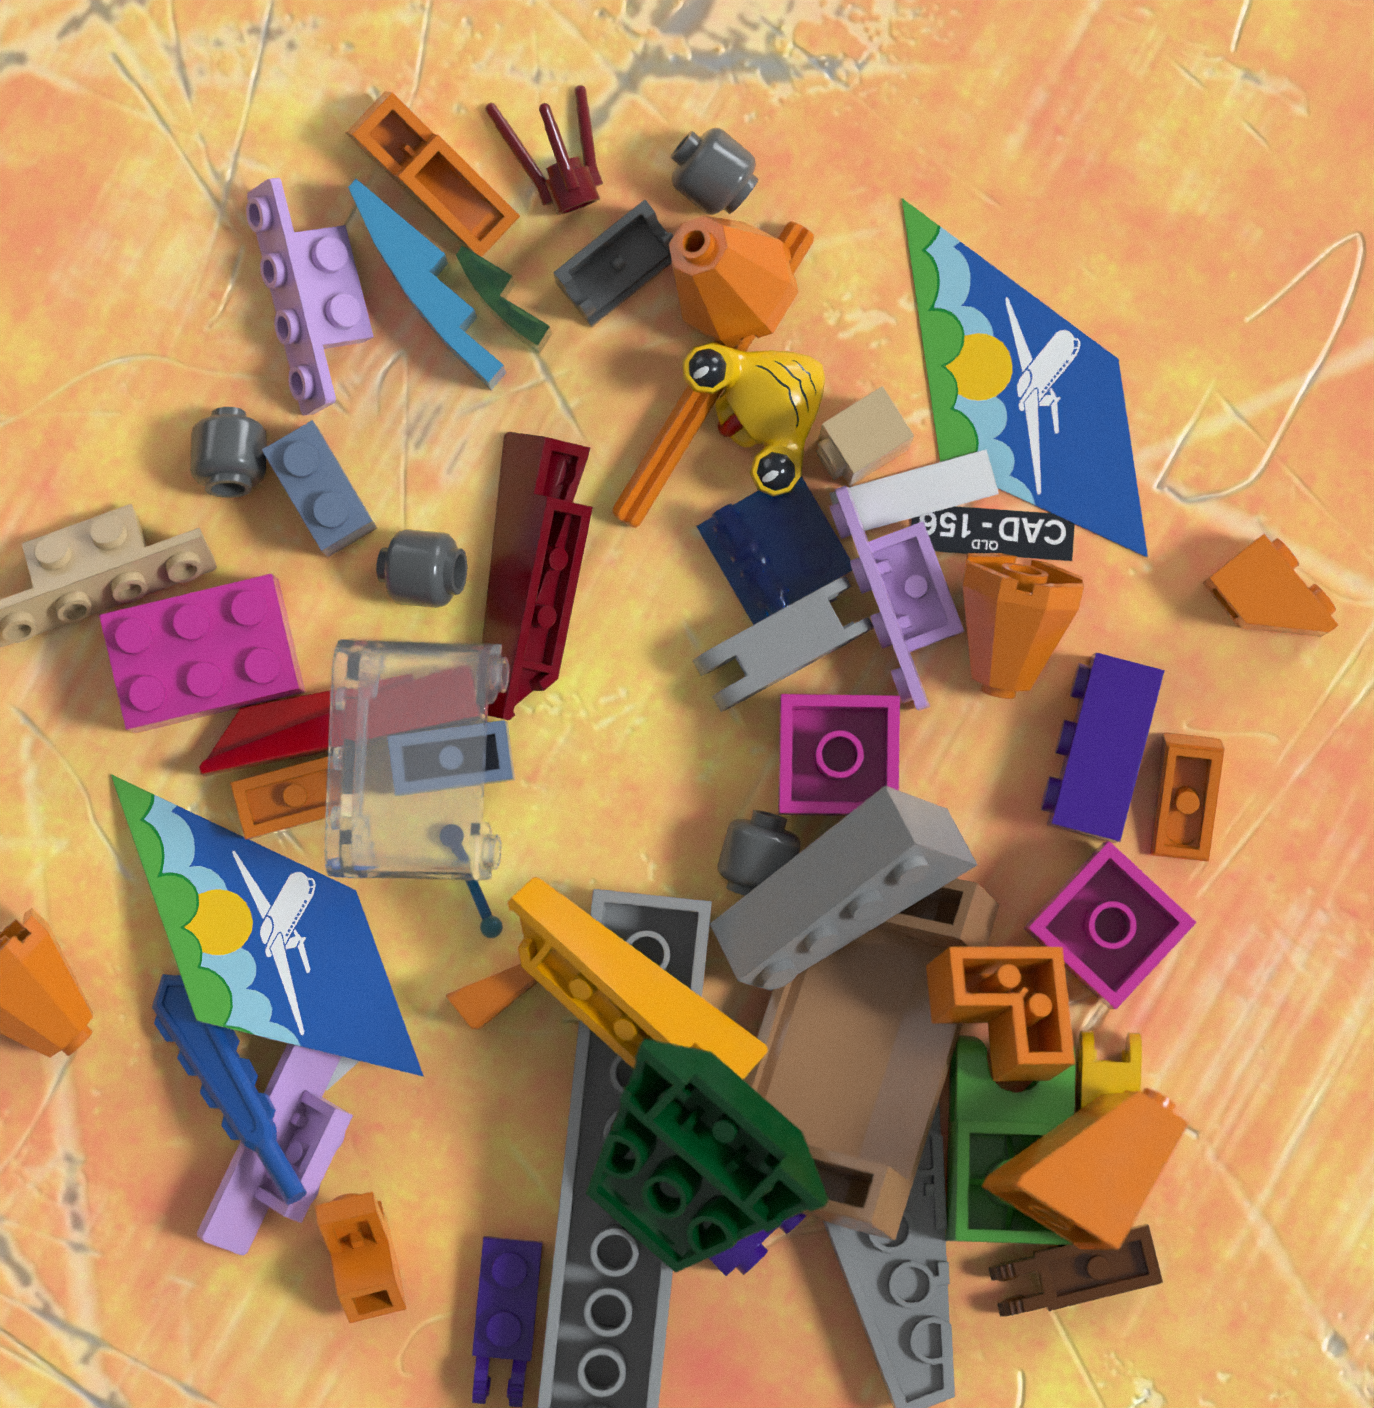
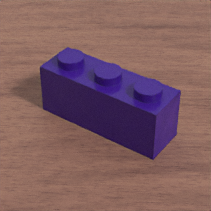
[1040,652,1165,843]

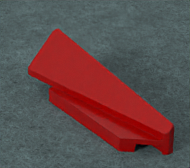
[199,661,481,777]

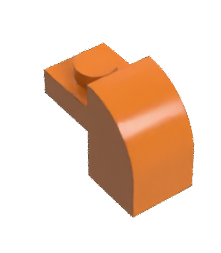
[315,1191,407,1324]

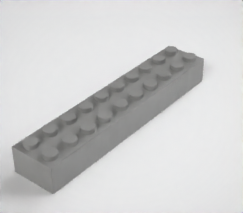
[538,889,712,1408]

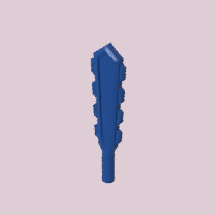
[152,974,307,1205]

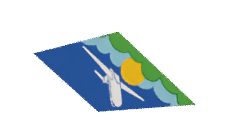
[902,198,1148,558]
[111,774,424,1077]

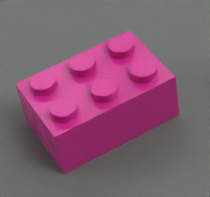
[99,573,305,733]

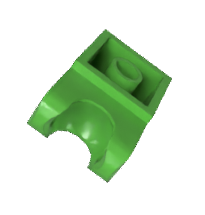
[946,1035,1075,1245]

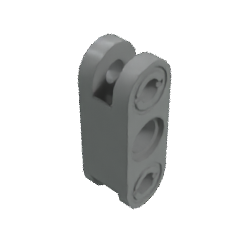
[693,576,874,712]

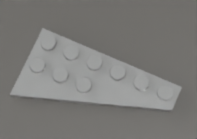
[822,1095,955,1408]

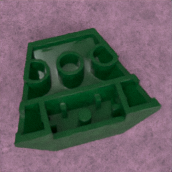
[585,1039,829,1273]

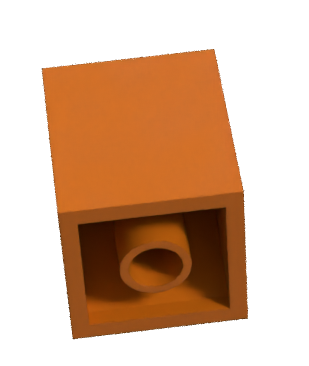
[982,1088,1189,1249]

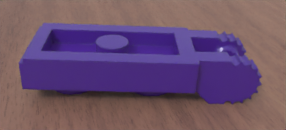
[472,1236,543,1408]

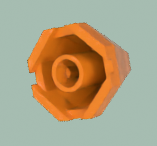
[669,216,798,348]
[963,553,1084,699]
[0,907,93,1058]

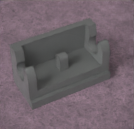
[553,199,674,327]

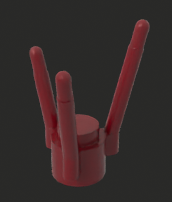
[486,85,603,215]

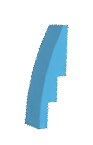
[348,179,506,390]

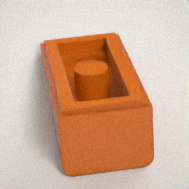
[1150,733,1225,862]
[445,964,538,1030]

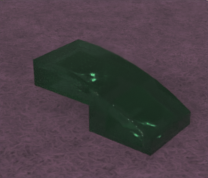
[456,245,552,354]

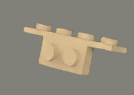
[0,504,217,647]

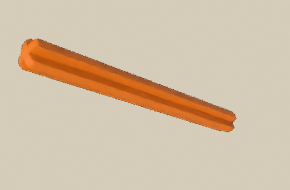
[612,221,814,528]

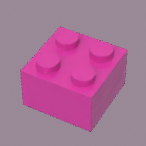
[778,694,900,816]
[1023,841,1197,1010]

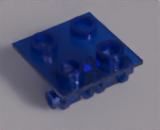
[696,476,853,625]

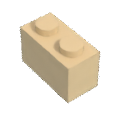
[816,386,914,487]

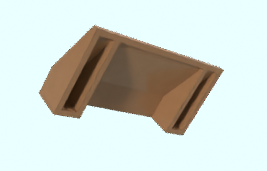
[744,878,1000,1241]

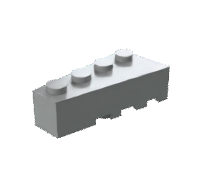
[710,786,977,991]

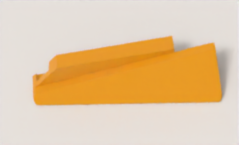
[507,877,768,1079]

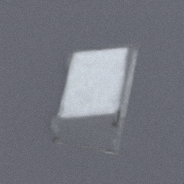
[324,637,509,881]

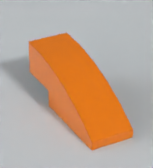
[346,91,520,258]

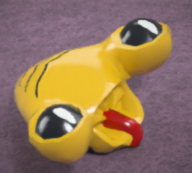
[682,342,825,497]

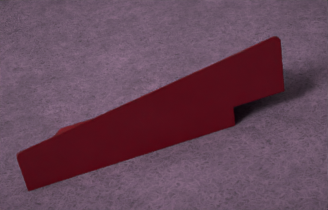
[477,432,593,720]

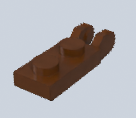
[988,1224,1163,1317]

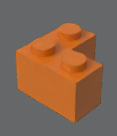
[926,947,1075,1081]

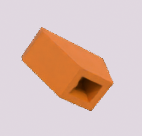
[1202,534,1338,637]

